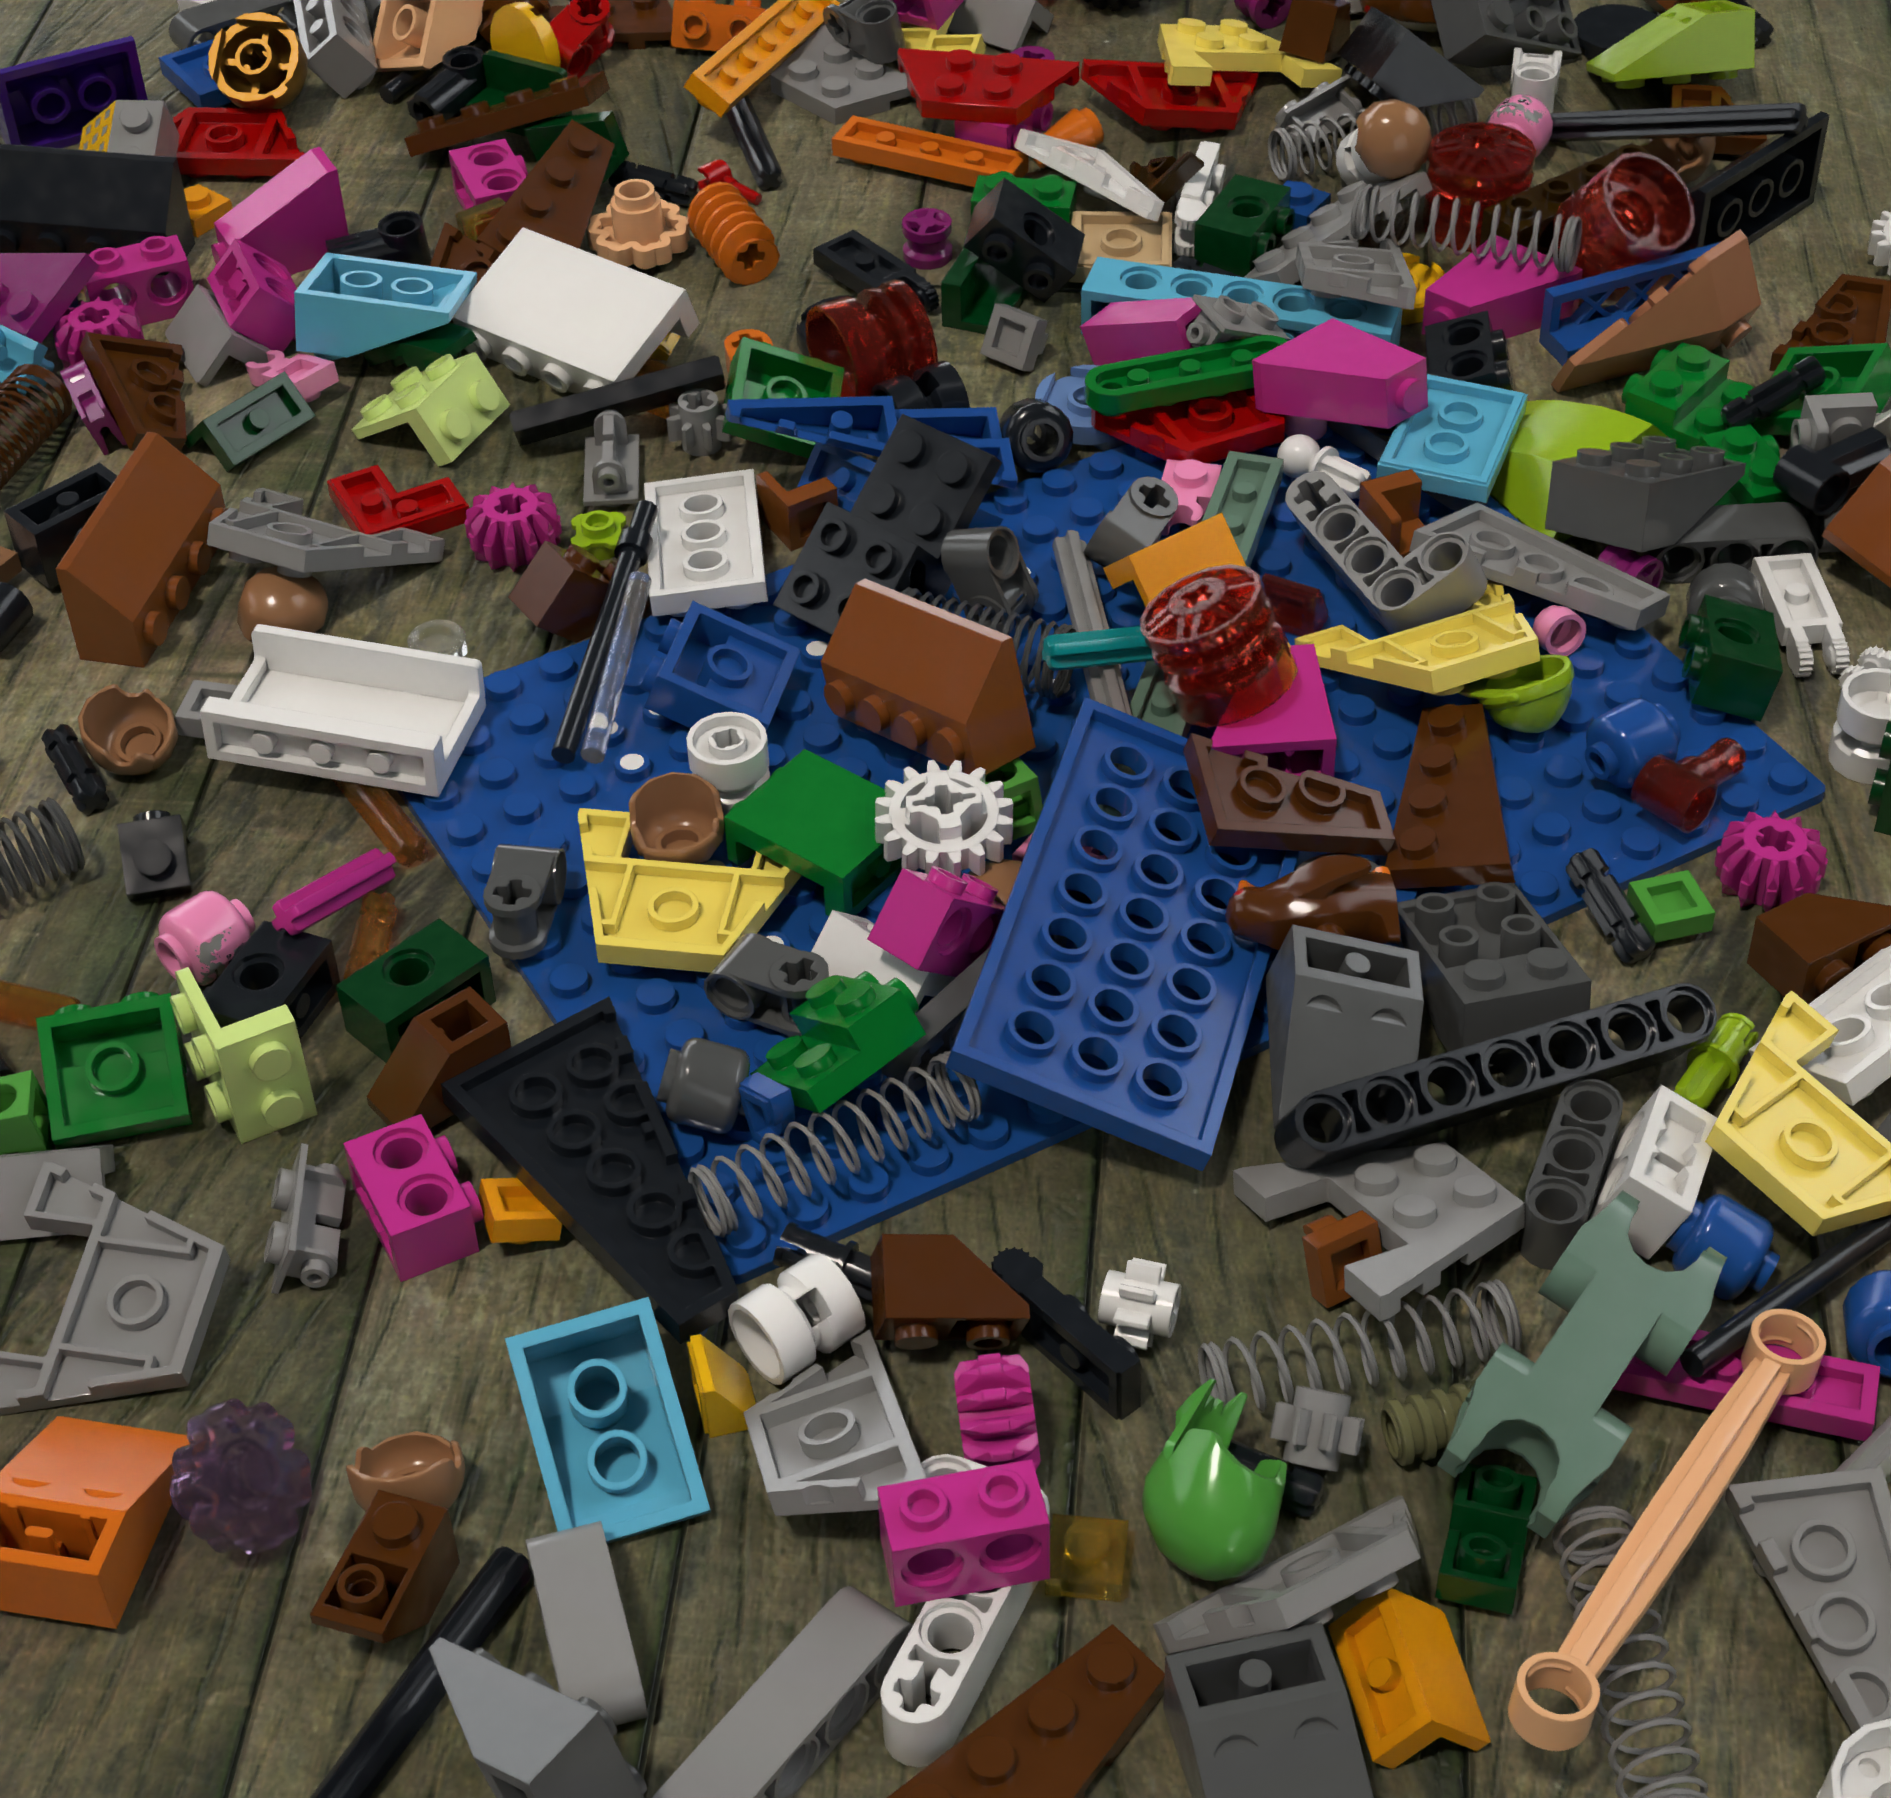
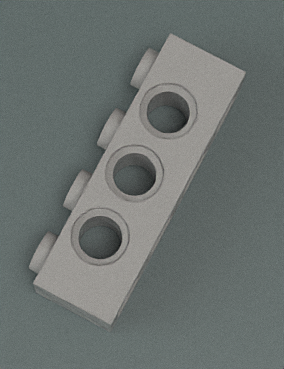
[293,0,378,99]

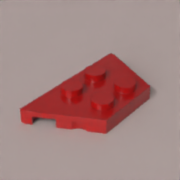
[897,48,1080,125]
[1080,59,1259,133]
[173,107,304,179]
[1091,388,1285,464]

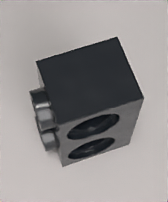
[1425,310,1513,391]

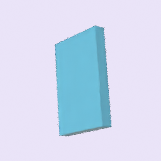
[1376,374,1528,503]

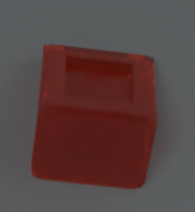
[1259,573,1328,637]

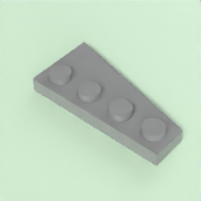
[1243,171,1433,285]
[1409,502,1671,631]
[1724,1466,1891,1733]

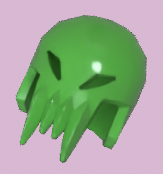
[1142,1378,1287,1581]

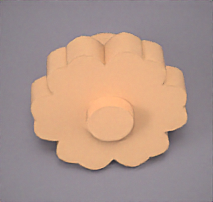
[587,179,690,269]

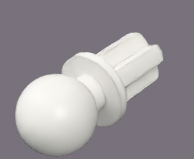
[1277,434,1371,499]

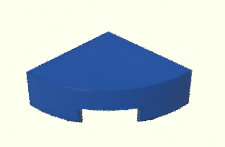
[738,1072,795,1144]

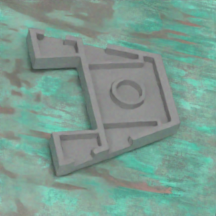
[770,23,916,125]
[207,488,445,578]
[1233,1142,1525,1322]
[0,1161,230,1415]

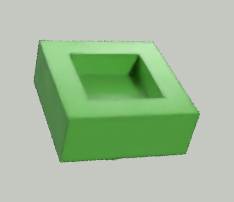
[1627,870,1716,943]

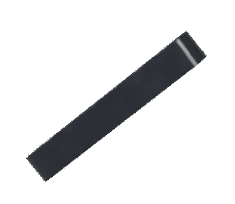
[1274,983,1717,1170]

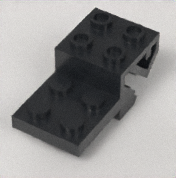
[773,414,1002,636]

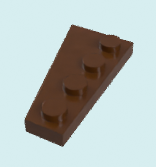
[404,71,610,157]
[476,120,615,255]
[1385,704,1515,889]
[887,1624,1165,1798]

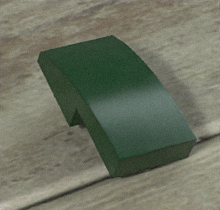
[362,323,477,371]
[1435,1463,1538,1615]

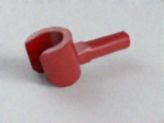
[697,159,762,206]

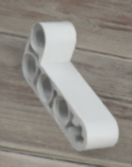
[880,1454,1050,1768]

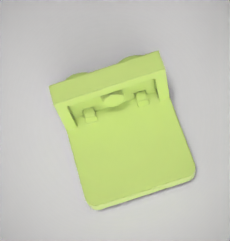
[352,352,510,467]
[170,967,318,1144]

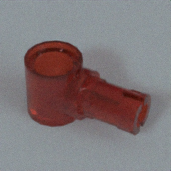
[1631,738,1746,833]

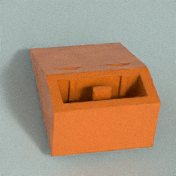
[0,1416,198,1629]

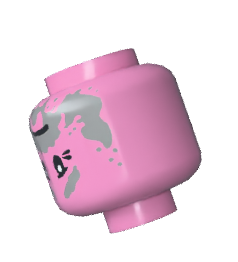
[1482,95,1553,168]
[154,891,255,986]

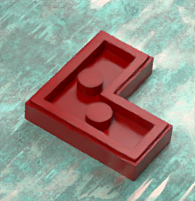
[327,465,469,535]

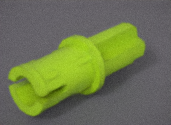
[1673,1013,1758,1111]

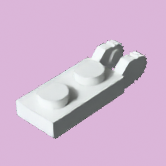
[1172,141,1226,257]
[1750,553,1850,678]

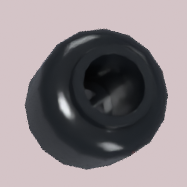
[999,398,1073,473]

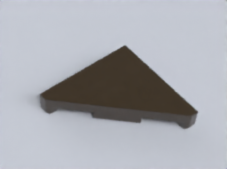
[1128,151,1204,212]

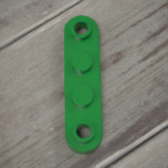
[1085,335,1288,417]

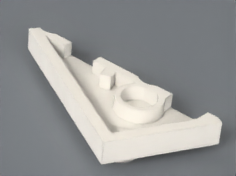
[1014,128,1164,222]

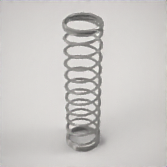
[1268,98,1478,182]
[1350,183,1582,274]
[688,1051,982,1238]
[1198,1279,1522,1413]
[1552,1505,1709,1798]

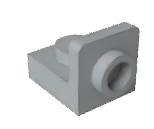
[1791,392,1878,451]

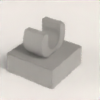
[980,303,1049,371]

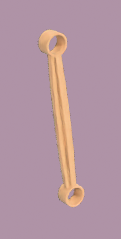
[1508,1309,1826,1751]

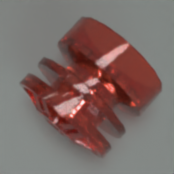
[1423,122,1537,252]
[1554,151,1695,290]
[805,279,938,397]
[1140,564,1298,727]

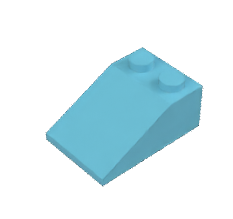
[294,252,477,360]
[505,1297,711,1544]

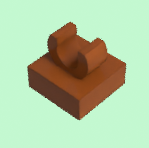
[1302,1210,1382,1309]

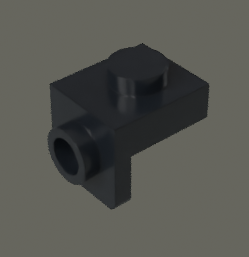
[117,810,193,902]

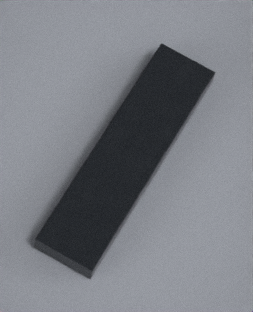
[509,355,726,446]

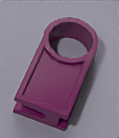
[60,359,127,456]

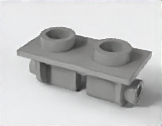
[1275,74,1363,153]
[1186,294,1291,348]
[583,409,640,507]
[264,1143,347,1294]

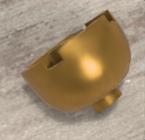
[208,12,308,110]

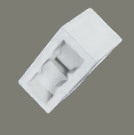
[1588,1084,1718,1260]

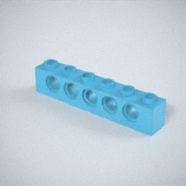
[1081,257,1402,346]

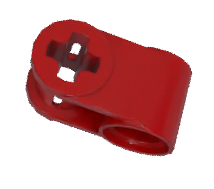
[549,0,615,79]

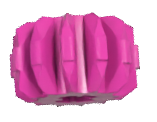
[53,296,145,368]
[465,482,562,572]
[1714,810,1828,912]
[954,1352,1041,1470]

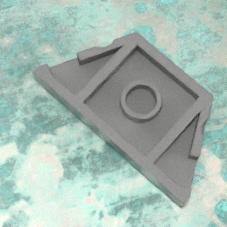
[1295,238,1417,310]
[743,1330,926,1516]
[1153,1495,1421,1654]

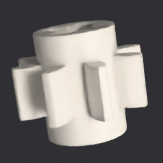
[1098,1257,1181,1350]

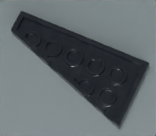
[441,997,739,1344]

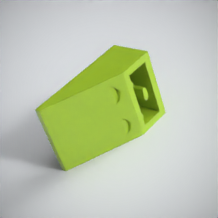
[1586,0,1755,89]

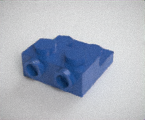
[640,601,801,731]

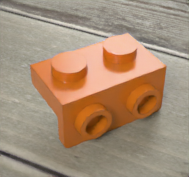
[671,0,767,51]

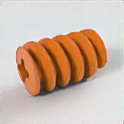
[687,182,780,286]

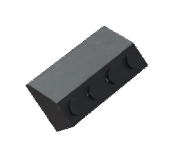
[1337,6,1485,108]
[1643,111,1830,261]
[0,144,195,275]

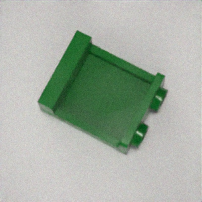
[724,749,902,916]

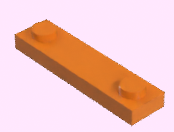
[832,115,1029,187]

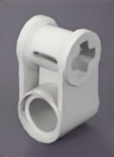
[1510,47,1562,114]

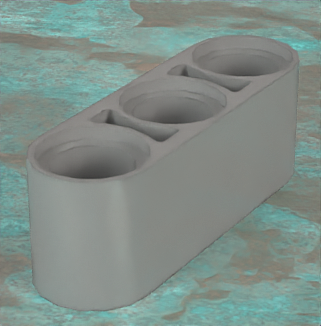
[525,1521,648,1725]

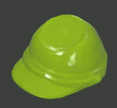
[1459,655,1575,733]

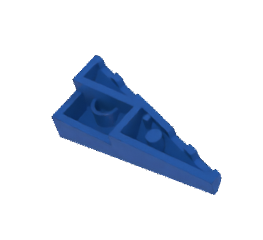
[726,396,1018,489]

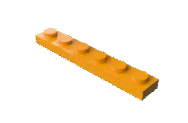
[683,0,840,117]

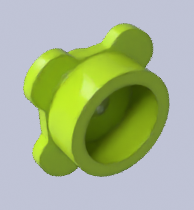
[571,510,627,561]

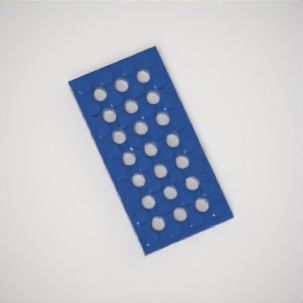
[945,697,1299,1172]

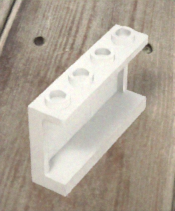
[452,227,700,394]
[200,624,486,797]

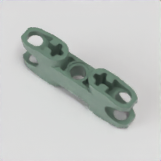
[1437,1190,1727,1539]

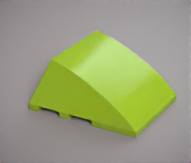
[1490,400,1677,543]

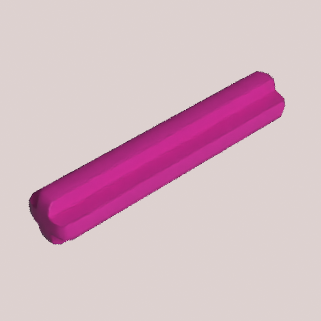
[272,848,396,936]

